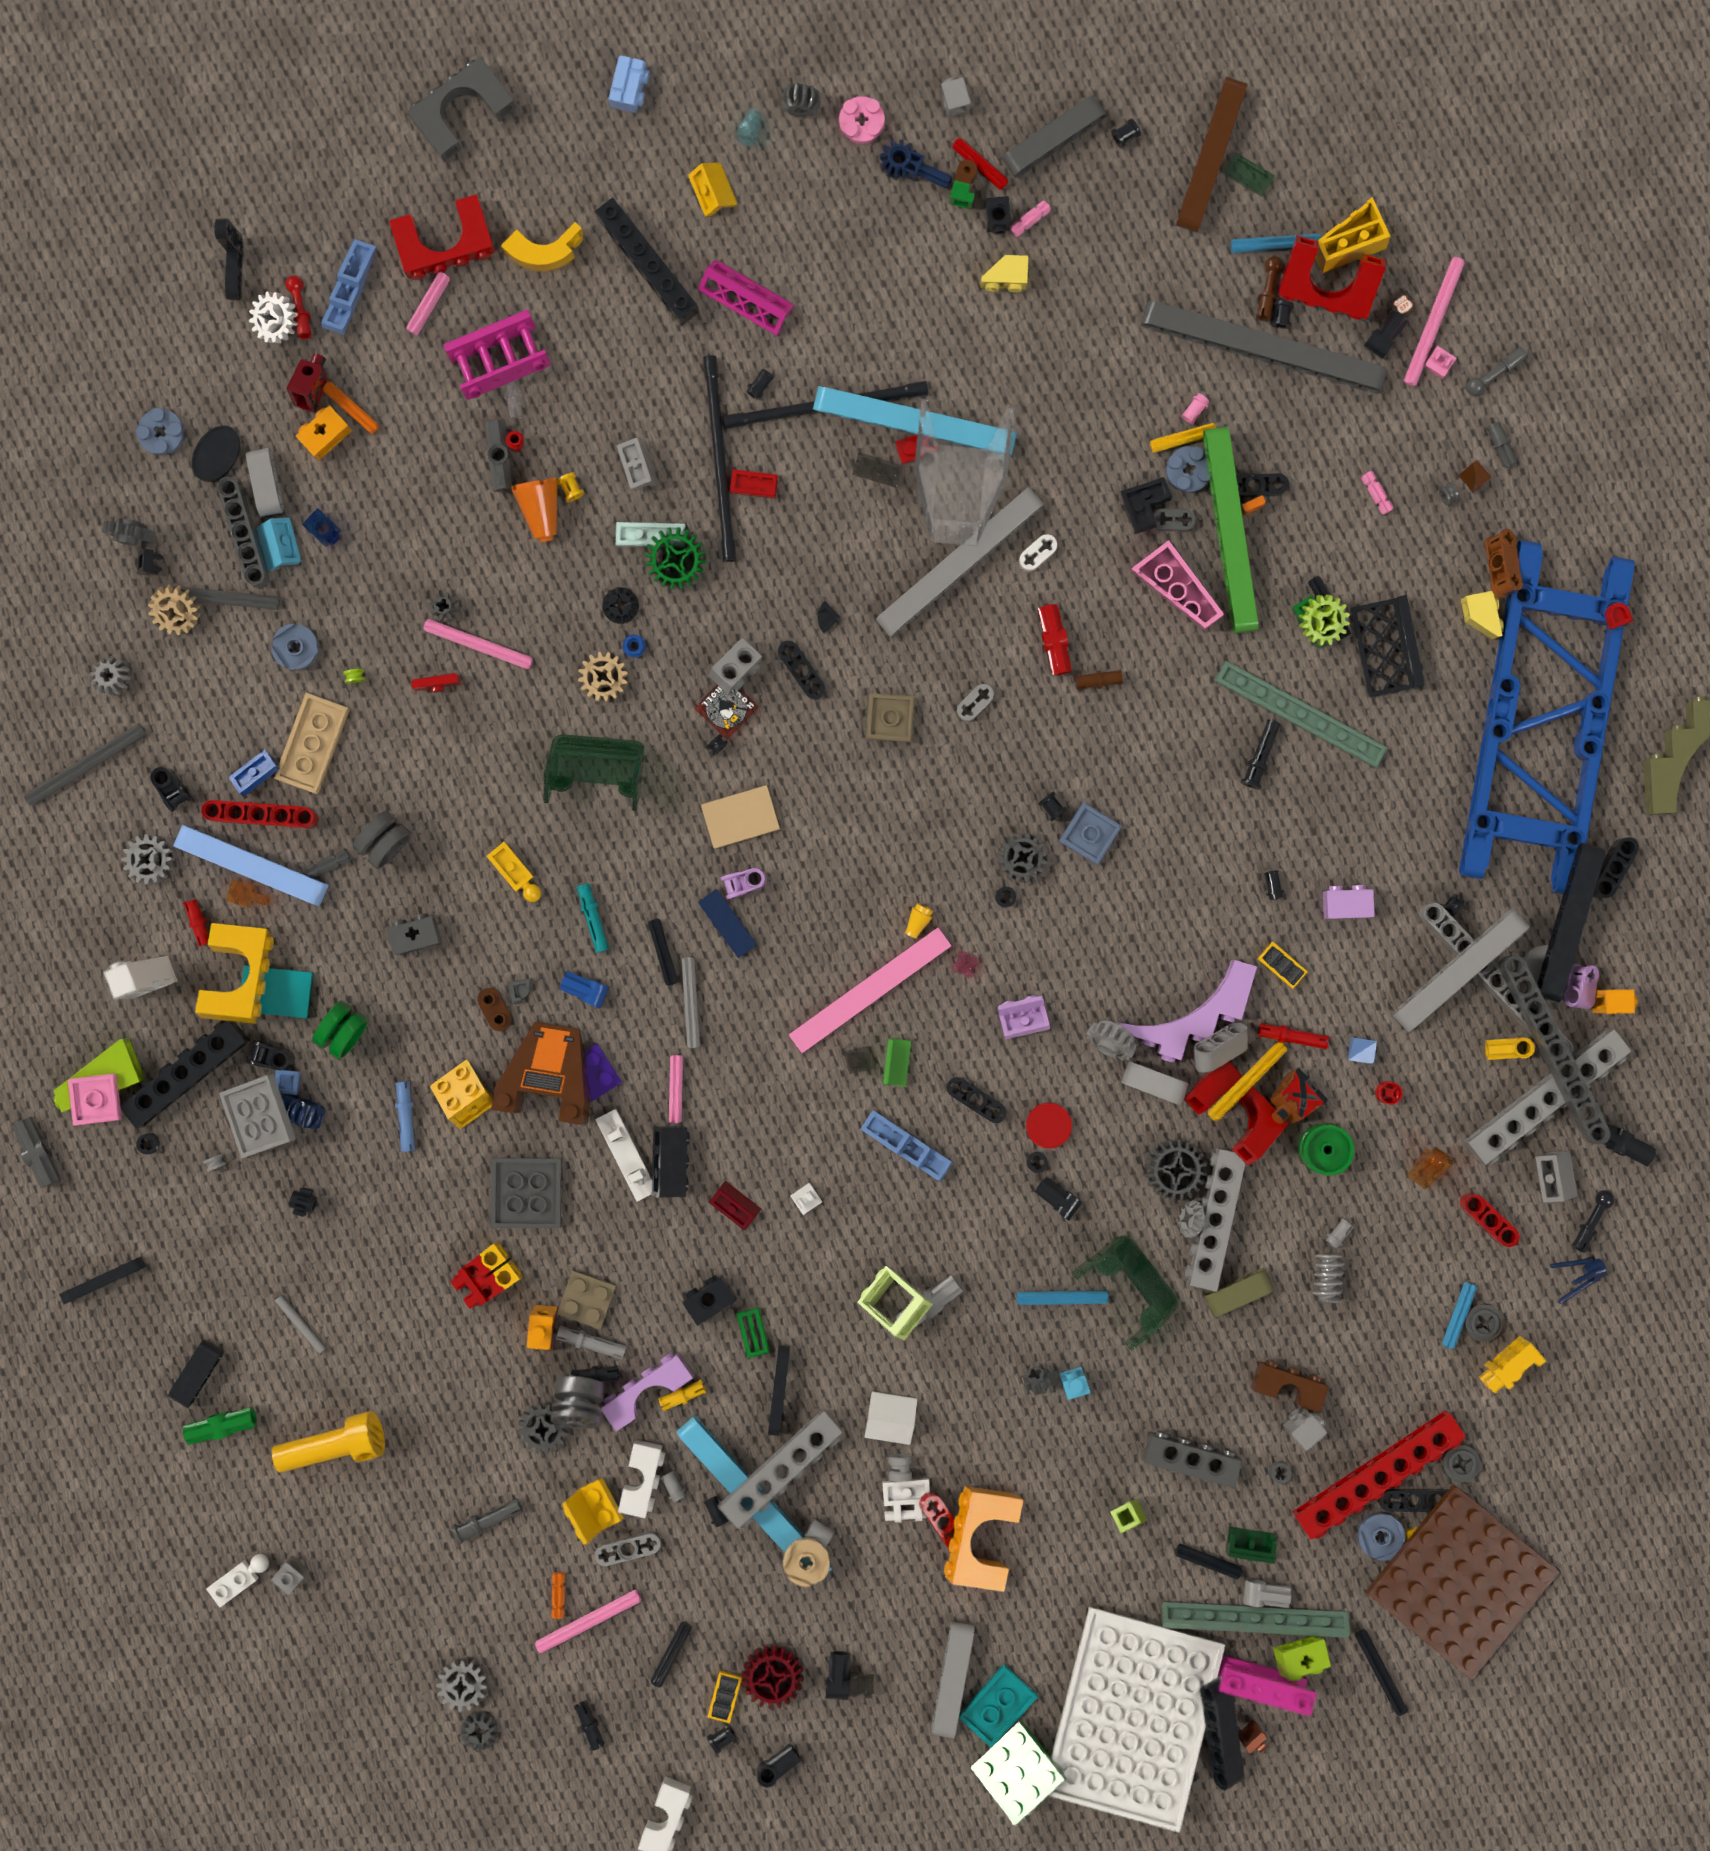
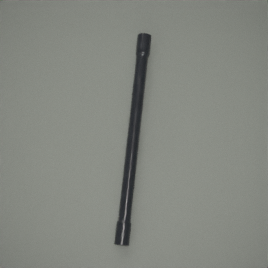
[703,355,737,562]
[723,381,928,429]

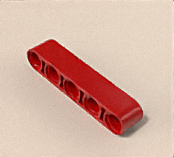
[201,800,319,829]

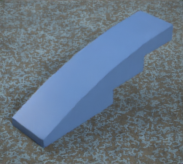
[321,239,376,335]
[861,1110,953,1182]

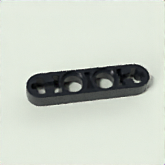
[59,1256,147,1305]
[768,1345,790,1436]
[1378,1489,1468,1512]

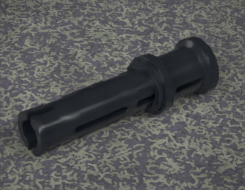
[1240,719,1281,790]

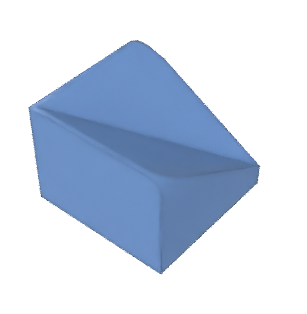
[1348,1037,1377,1064]

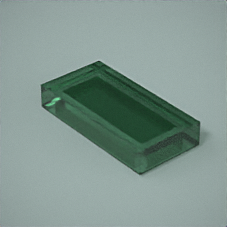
[1223,153,1275,197]

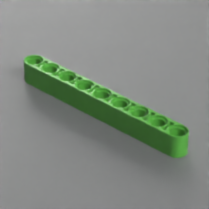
[1203,426,1258,634]

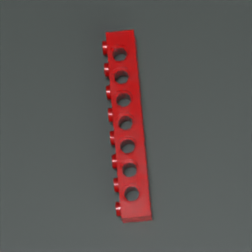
[1292,1410,1466,1540]

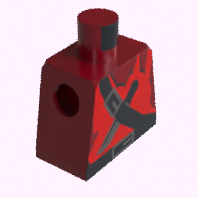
[286,353,328,413]

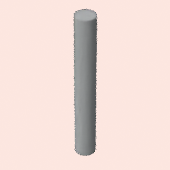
[275,1295,326,1354]

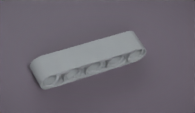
[931,1621,975,1739]

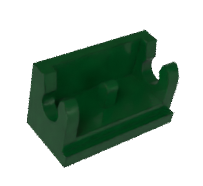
[1225,1527,1277,1564]

